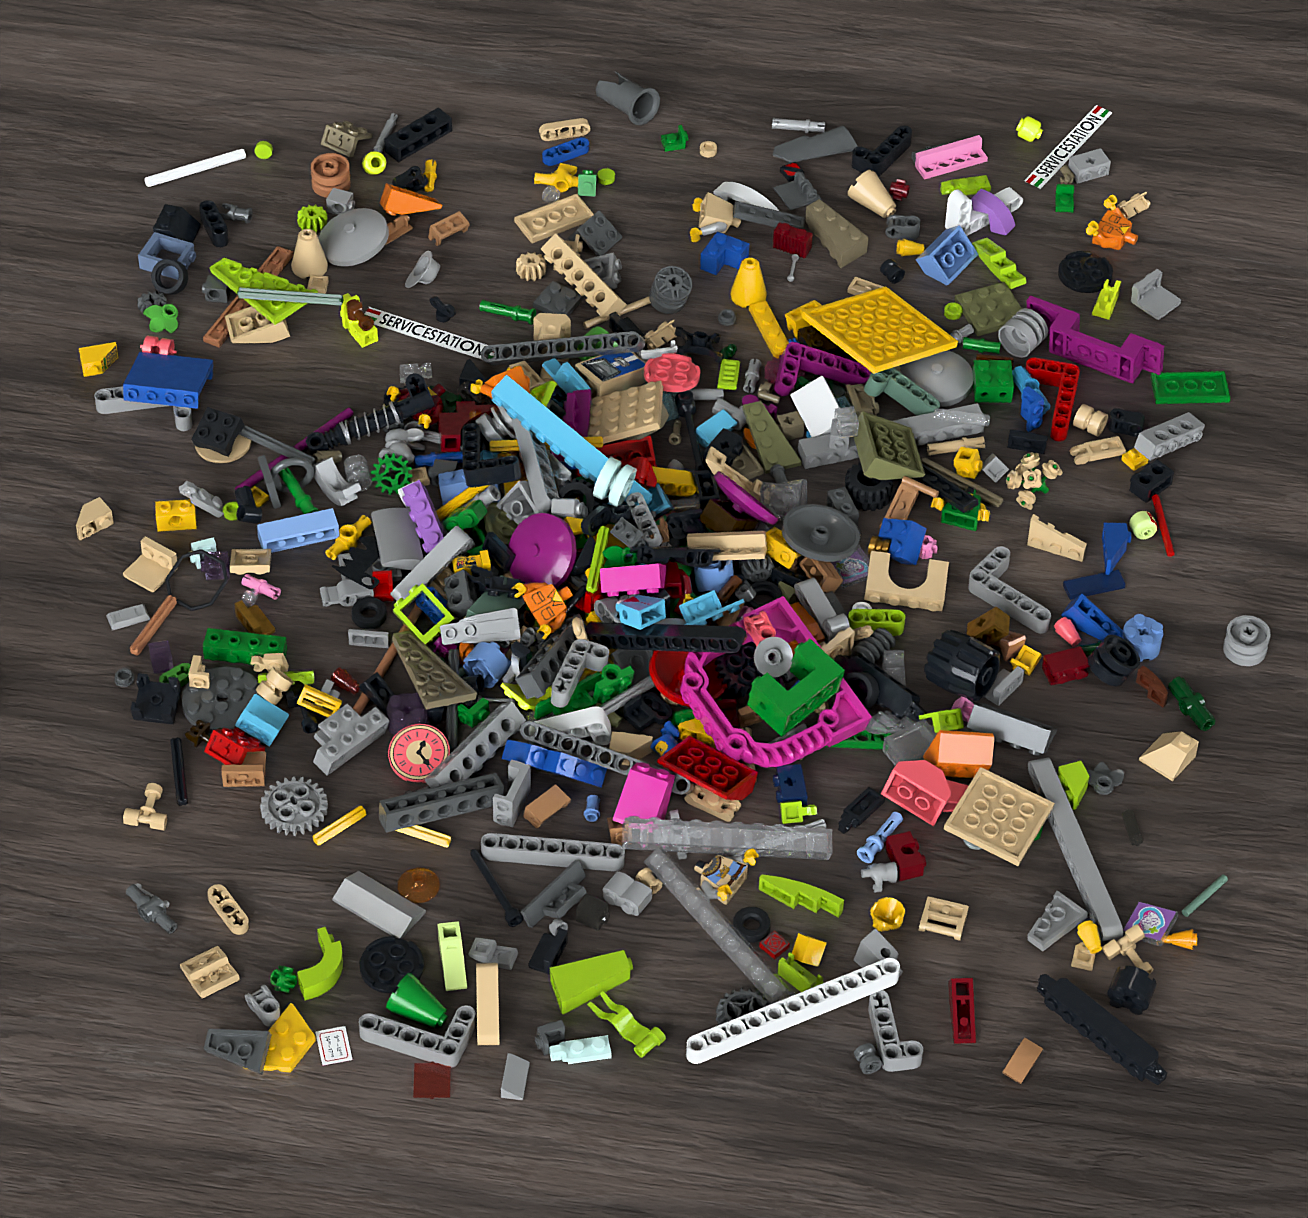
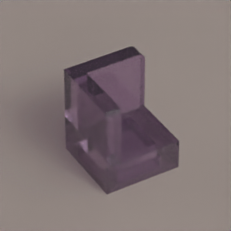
[148,640,173,674]

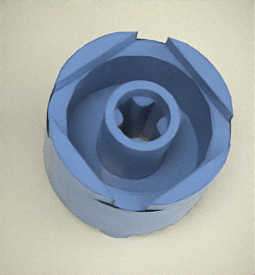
[694,560,734,593]
[1122,614,1163,662]
[463,642,511,688]

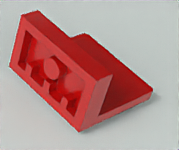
[204,727,266,765]

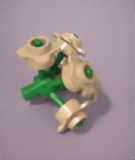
[1006,453,1063,510]

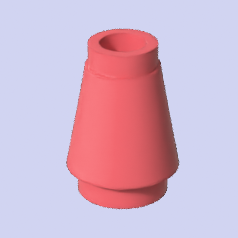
[1054,617,1082,647]

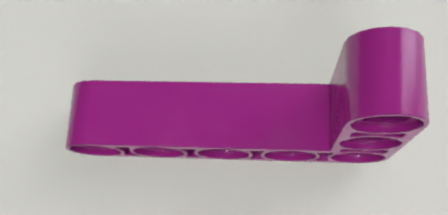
[775,342,872,396]

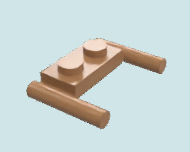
[880,476,939,528]

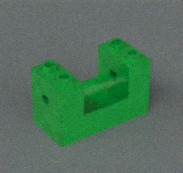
[747,639,845,737]

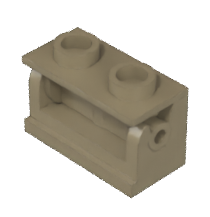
[845,384,879,423]

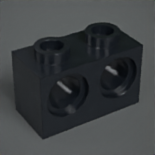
[1129,459,1174,503]

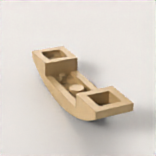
[705,446,772,504]

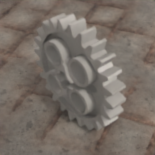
[260,776,328,836]

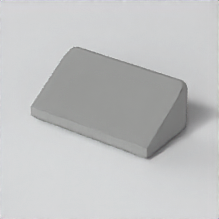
[501,1053,530,1100]

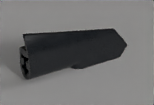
[630,546,720,567]

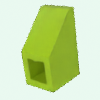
[1057,761,1089,810]

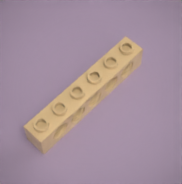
[541,233,627,318]

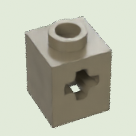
[776,411,804,441]

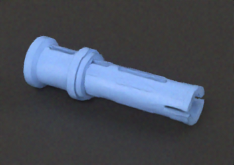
[857,812,903,863]

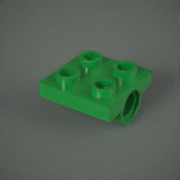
[593,664,634,704]

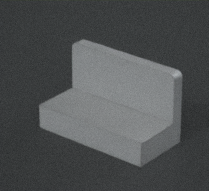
[983,666,1024,706]

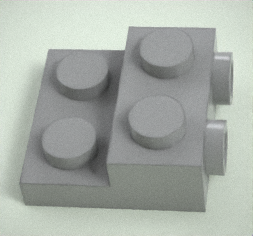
[581,252,622,289]

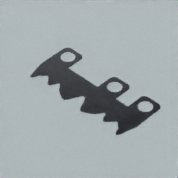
[331,530,421,589]

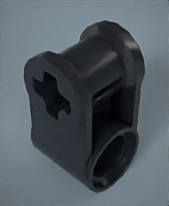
[392,166,428,192]
[1107,408,1145,437]

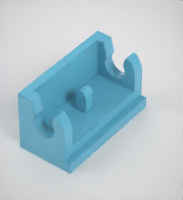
[696,409,738,448]

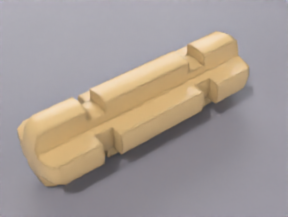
[853,625,873,641]

